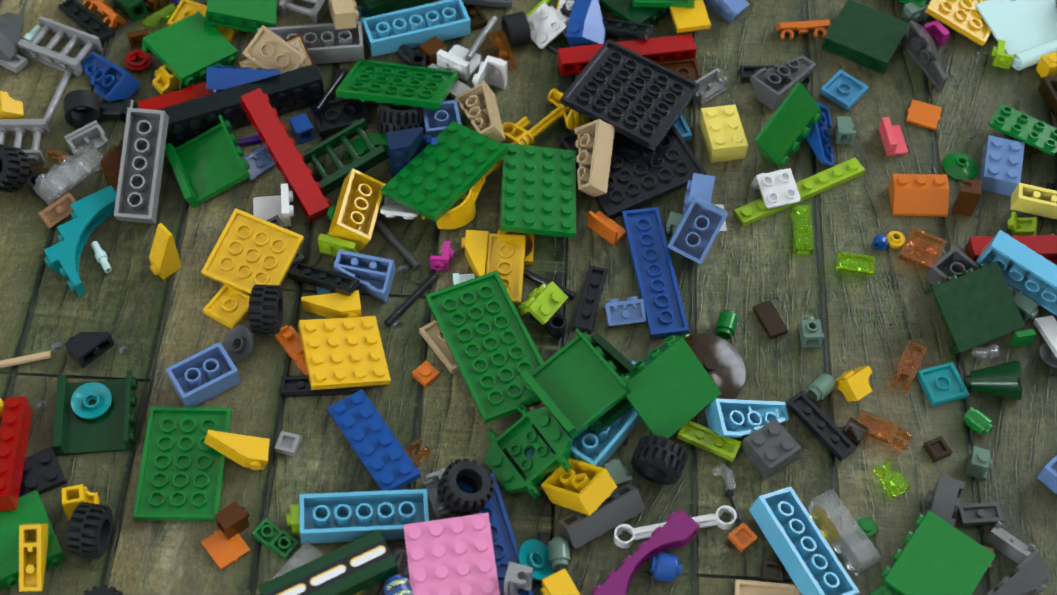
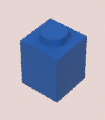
[289,113,315,145]

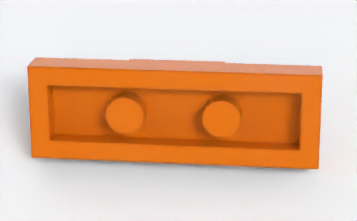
[83,0,127,30]
[776,20,830,40]
[275,325,308,376]

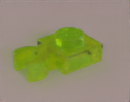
[874,460,910,498]

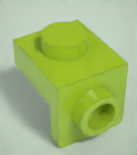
[991,40,1014,69]
[1007,211,1038,236]
[287,504,300,535]

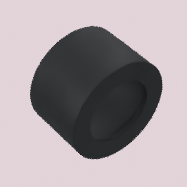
[501,12,531,48]
[63,90,100,128]

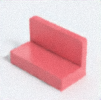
[878,117,908,156]

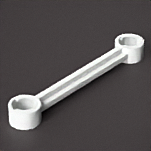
[613,505,737,549]

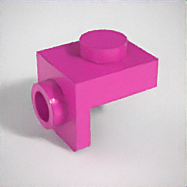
[923,20,950,47]
[430,241,454,271]

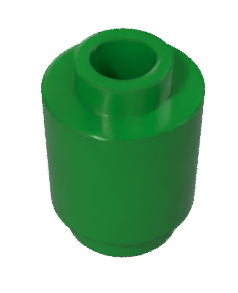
[715,310,738,340]
[962,407,994,436]

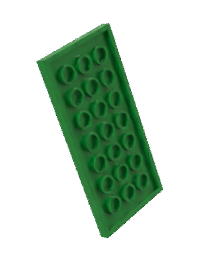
[425,271,544,424]

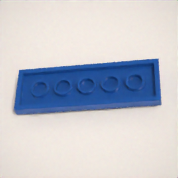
[327,389,421,491]

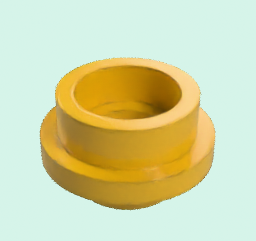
[887,231,905,249]

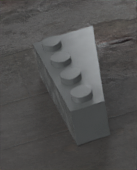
[922,475,965,526]

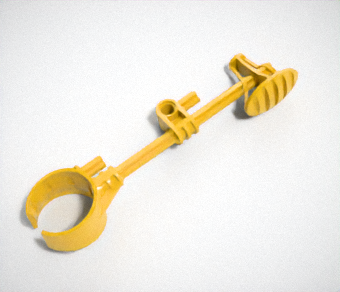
[421,88,591,229]

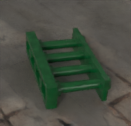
[302,118,388,195]

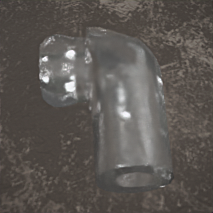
[972,345,1000,359]
[713,464,736,490]

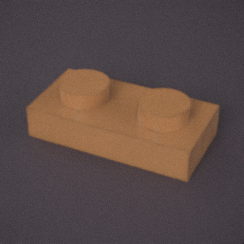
[37,192,76,228]

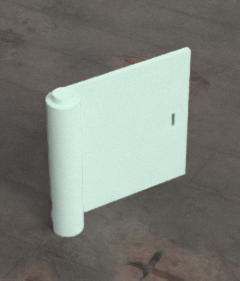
[975,0,1057,71]

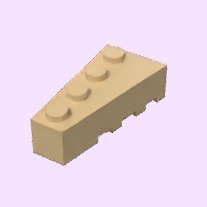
[328,0,359,30]
[455,81,505,143]
[575,119,615,197]

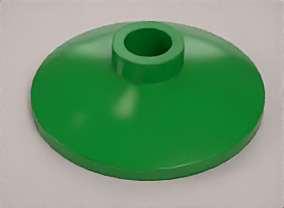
[942,152,978,182]

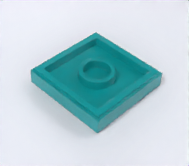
[916,362,970,407]

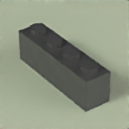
[558,483,645,549]

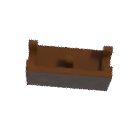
[951,179,982,217]

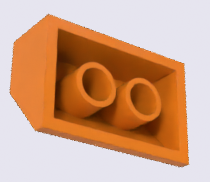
[888,174,950,217]

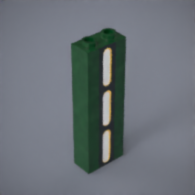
[259,529,398,595]

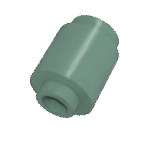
[806,373,836,402]
[548,537,570,570]

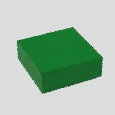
[1010,329,1036,348]

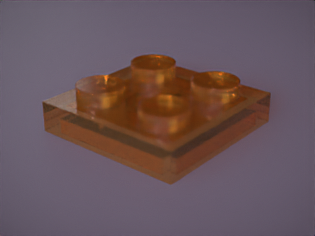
[899,227,947,270]

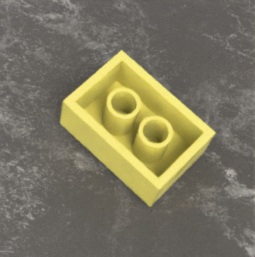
[699,104,748,163]

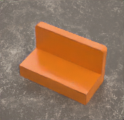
[587,211,626,246]

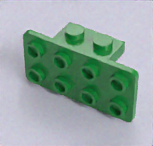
[988,104,1057,155]

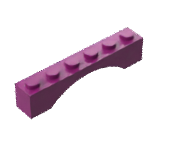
[591,509,700,595]

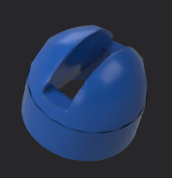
[872,234,888,250]

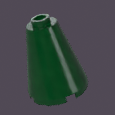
[966,361,1022,400]

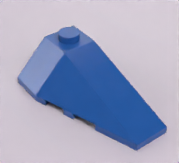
[566,0,606,47]
[81,51,141,101]
[206,65,281,93]
[806,102,834,168]

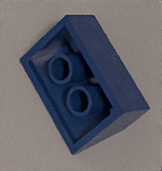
[386,127,424,178]

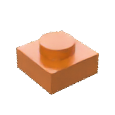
[412,360,440,388]
[727,522,758,553]

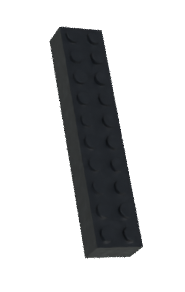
[158,64,324,147]

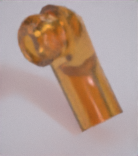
[48,148,71,166]

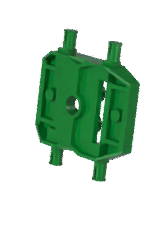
[483,403,573,499]

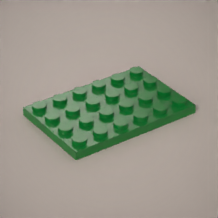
[336,59,459,110]
[381,121,508,222]
[500,143,576,238]
[133,406,232,522]

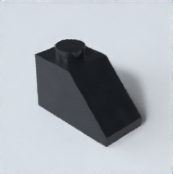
[64,332,115,368]

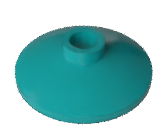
[71,382,112,419]
[519,539,554,581]

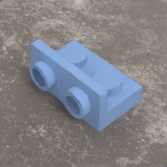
[242,145,275,182]
[603,296,646,327]

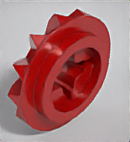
[124,49,152,73]

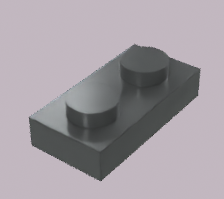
[957,502,1004,527]

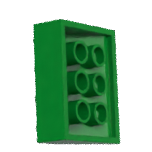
[755,82,822,170]

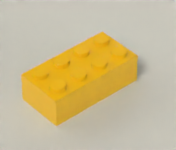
[328,168,386,251]

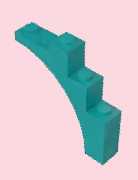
[43,185,116,297]

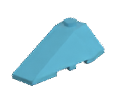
[704,399,789,438]

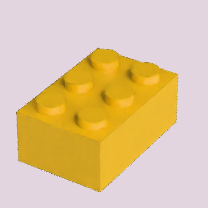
[541,458,617,516]

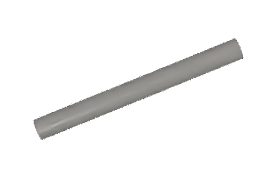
[465,16,498,61]
[43,70,72,124]

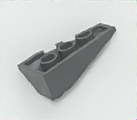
[0,12,24,62]
[902,20,947,91]
[750,55,817,110]
[986,550,1049,595]

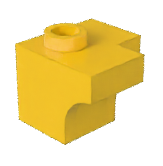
[152,65,180,95]
[0,91,24,119]
[835,365,873,402]
[62,484,100,520]

